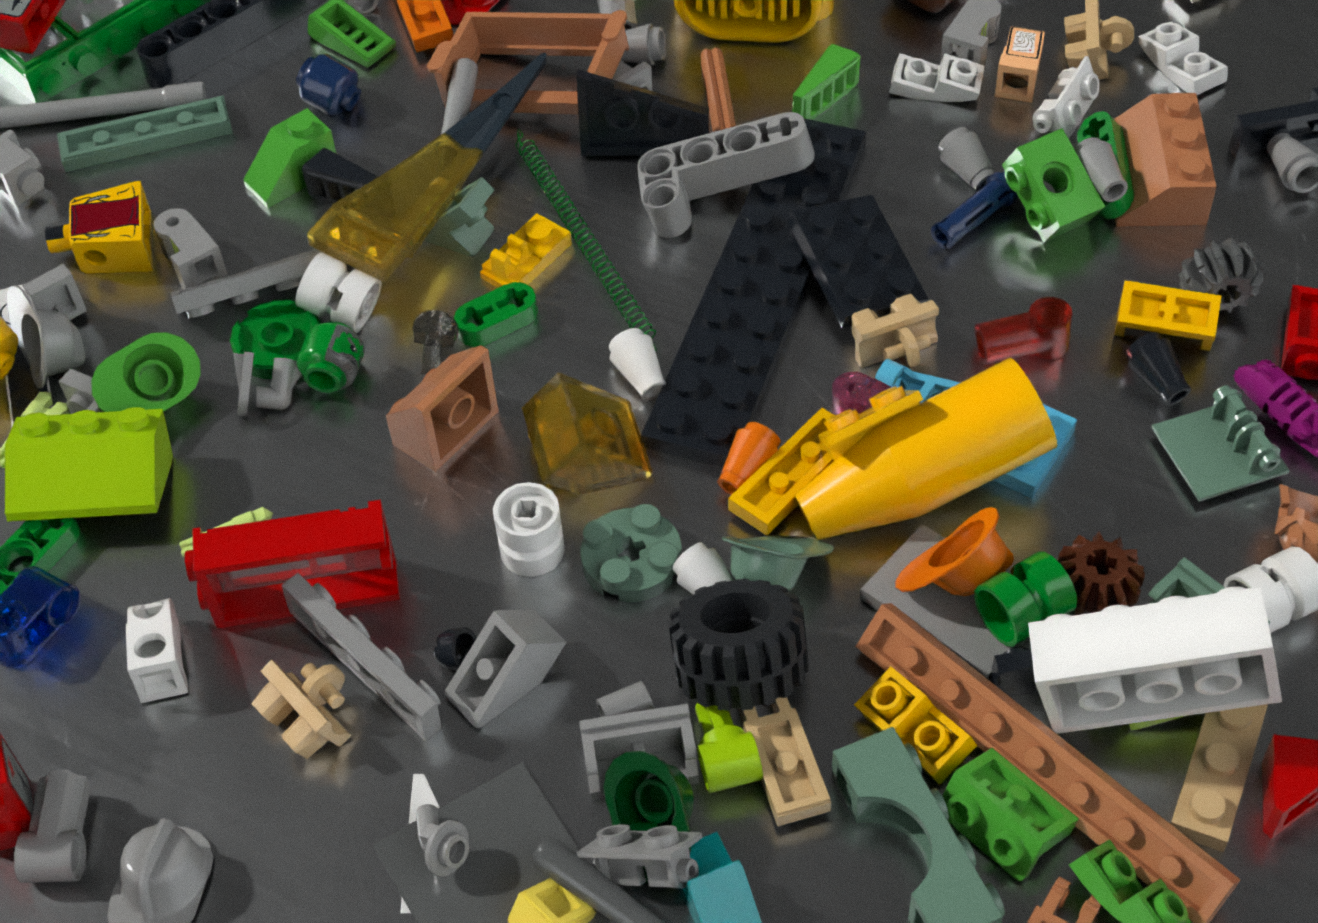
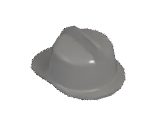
[7,285,86,388]
[107,818,214,923]

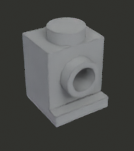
[0,129,45,206]

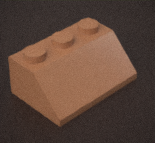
[1114,93,1217,227]

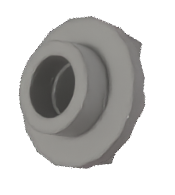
[416,804,469,876]

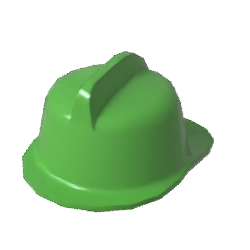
[91,332,201,412]

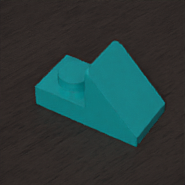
[678,832,762,923]

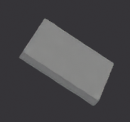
[860,524,1042,681]

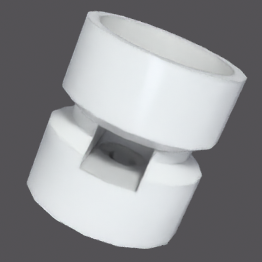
[295,252,382,333]
[493,482,565,577]
[1223,546,1318,633]

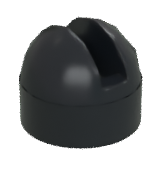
[433,627,477,670]

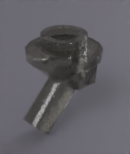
[412,310,459,375]

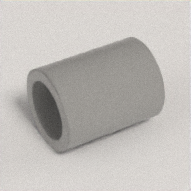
[596,681,655,717]

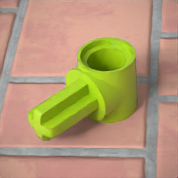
[695,703,763,794]

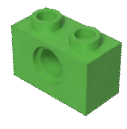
[1002,128,1105,242]

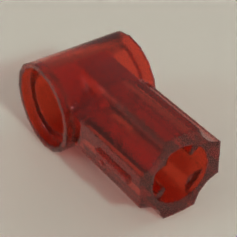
[974,297,1073,365]

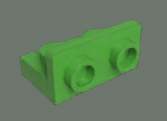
[942,748,1079,881]

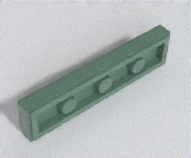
[57,96,233,172]

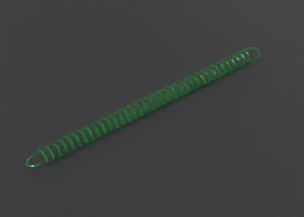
[515,129,657,352]

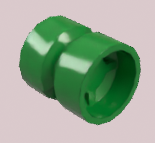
[974,551,1077,647]

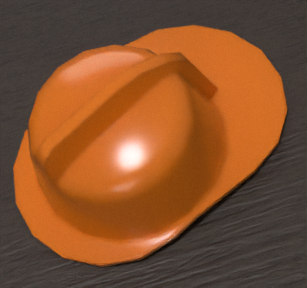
[895,507,1014,596]

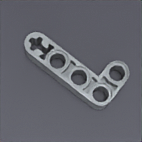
[637,112,815,238]

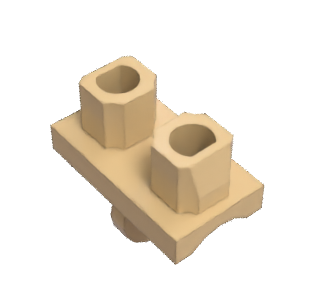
[1064,0,1134,80]
[851,294,939,369]
[251,659,351,759]

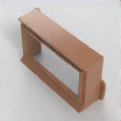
[427,10,629,115]

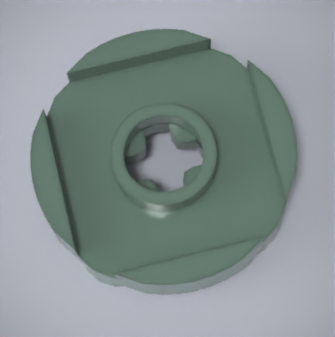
[580,504,682,603]

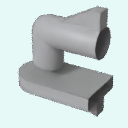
[233,352,302,416]

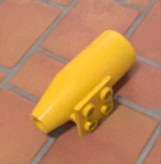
[795,358,1057,540]

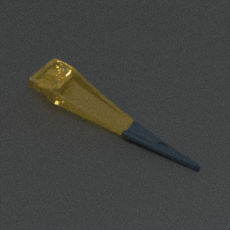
[307,53,546,282]

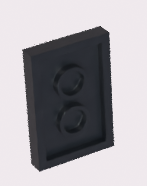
[788,195,929,328]

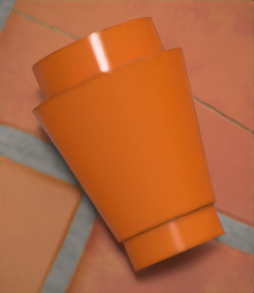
[717,422,781,495]

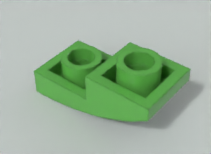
[1069,839,1192,923]

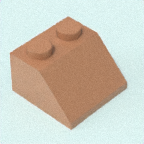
[386,345,499,472]

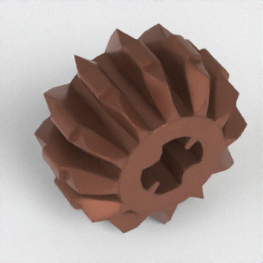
[1057,531,1145,615]

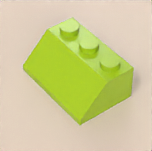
[5,407,173,522]

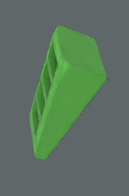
[307,0,396,68]
[792,44,861,120]

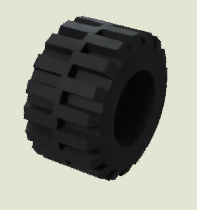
[668,579,809,711]

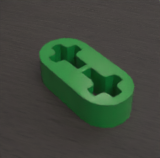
[454,282,538,347]

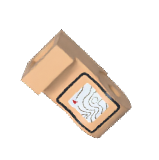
[994,26,1045,103]

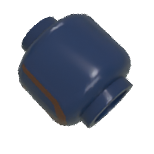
[296,53,361,117]

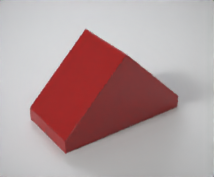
[1262,734,1318,839]

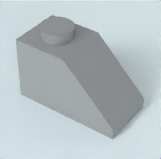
[443,609,567,728]

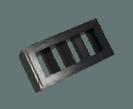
[302,148,395,219]

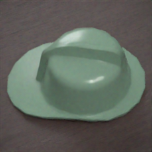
[722,535,834,591]

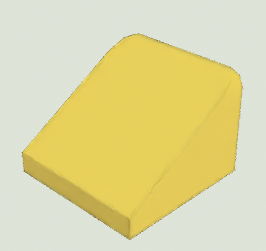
[508,878,596,923]

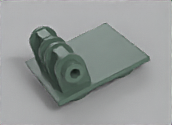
[1151,385,1290,502]

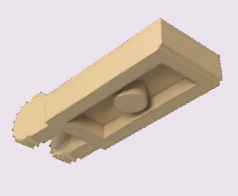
[737,697,831,826]

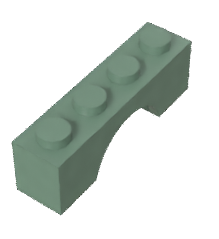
[831,727,1005,923]

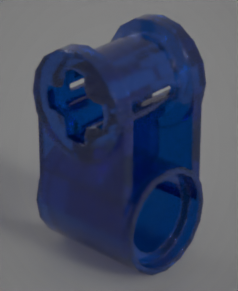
[0,566,81,667]

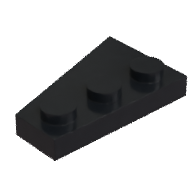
[576,69,710,156]

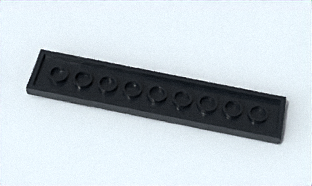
[641,118,866,467]

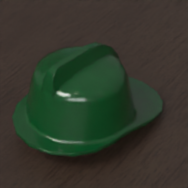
[603,751,694,886]

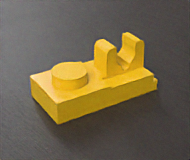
[480,213,572,288]

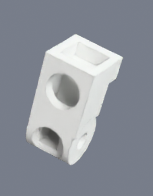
[125,598,188,703]

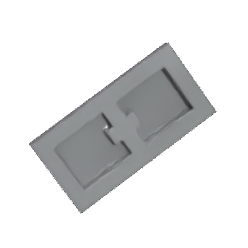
[579,703,699,800]

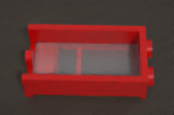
[185,499,400,629]

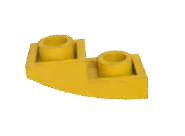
[854,666,977,785]

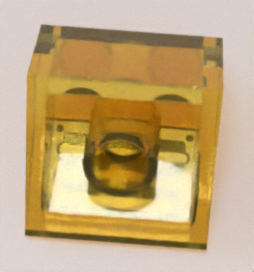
[522,372,653,495]

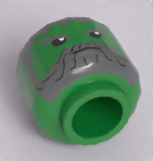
[296,322,365,393]

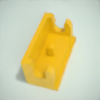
[1114,280,1221,351]

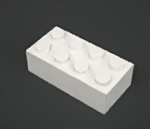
[1028,586,1282,734]

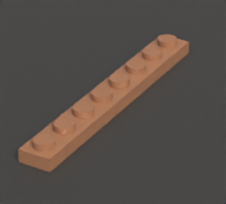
[855,603,1241,923]

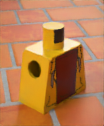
[45,181,153,274]

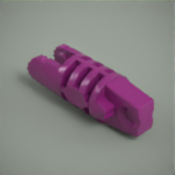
[1233,359,1318,458]

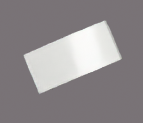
[1138,22,1228,95]
[889,53,985,102]

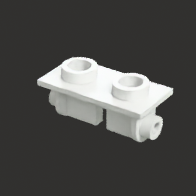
[1032,56,1099,139]

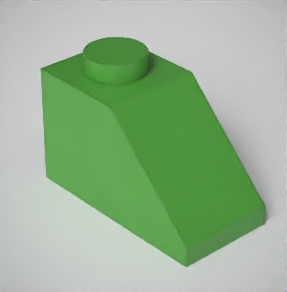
[243,108,337,208]

